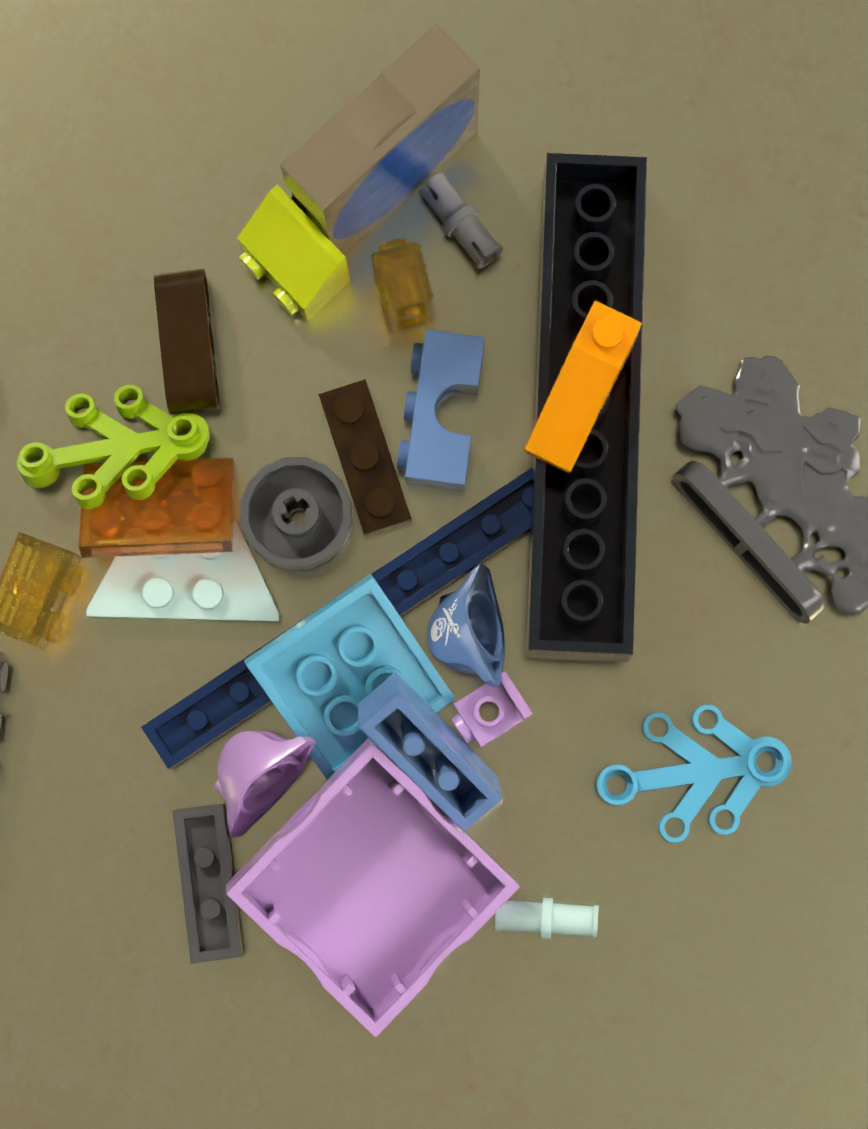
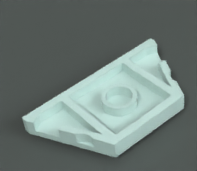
[86,518,281,623]

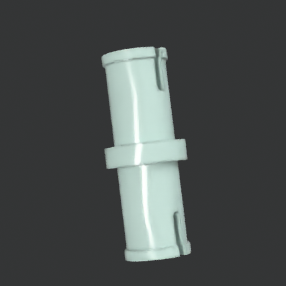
[495,898,599,939]

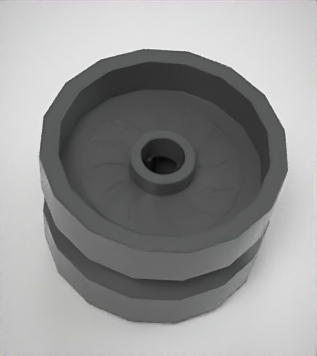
[240,457,354,574]

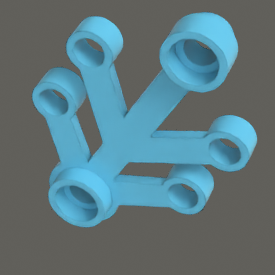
[596,704,792,843]

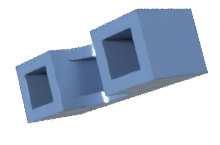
[397,329,485,492]

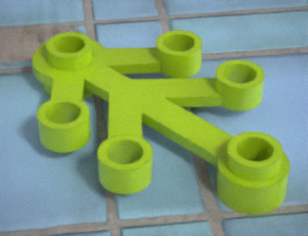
[17,385,210,509]

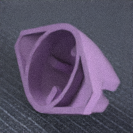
[214,731,316,837]

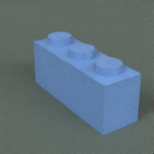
[358,672,502,832]

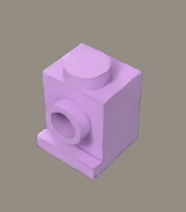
[451,671,533,748]

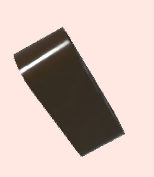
[154,268,220,414]

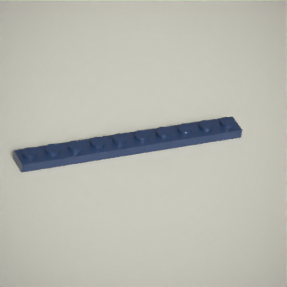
[141,467,533,770]

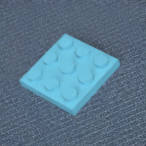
[244,574,456,780]

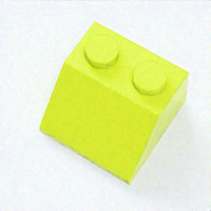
[237,185,351,321]

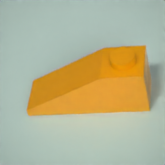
[524,301,642,474]

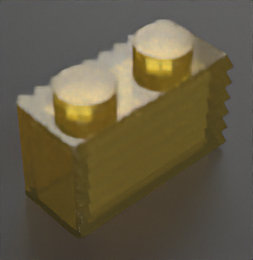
[371,238,435,332]
[0,532,84,650]

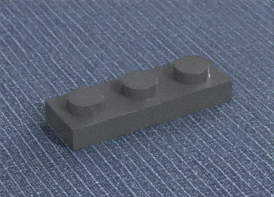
[173,804,243,964]

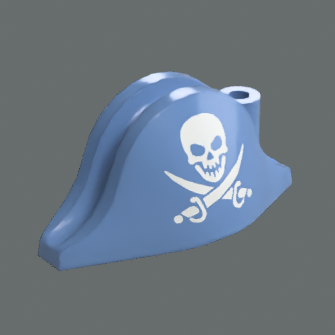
[427,563,505,687]

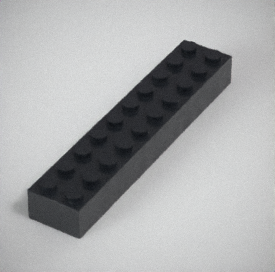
[526,153,647,662]

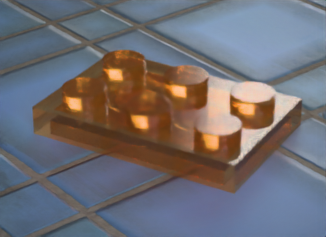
[78,458,235,558]

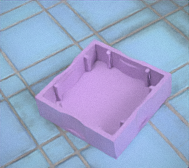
[226,738,520,1038]

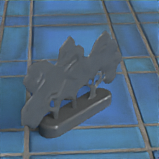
[673,356,868,624]

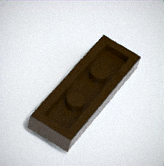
[318,379,412,537]

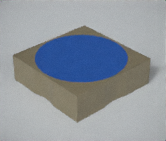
[280,23,480,255]

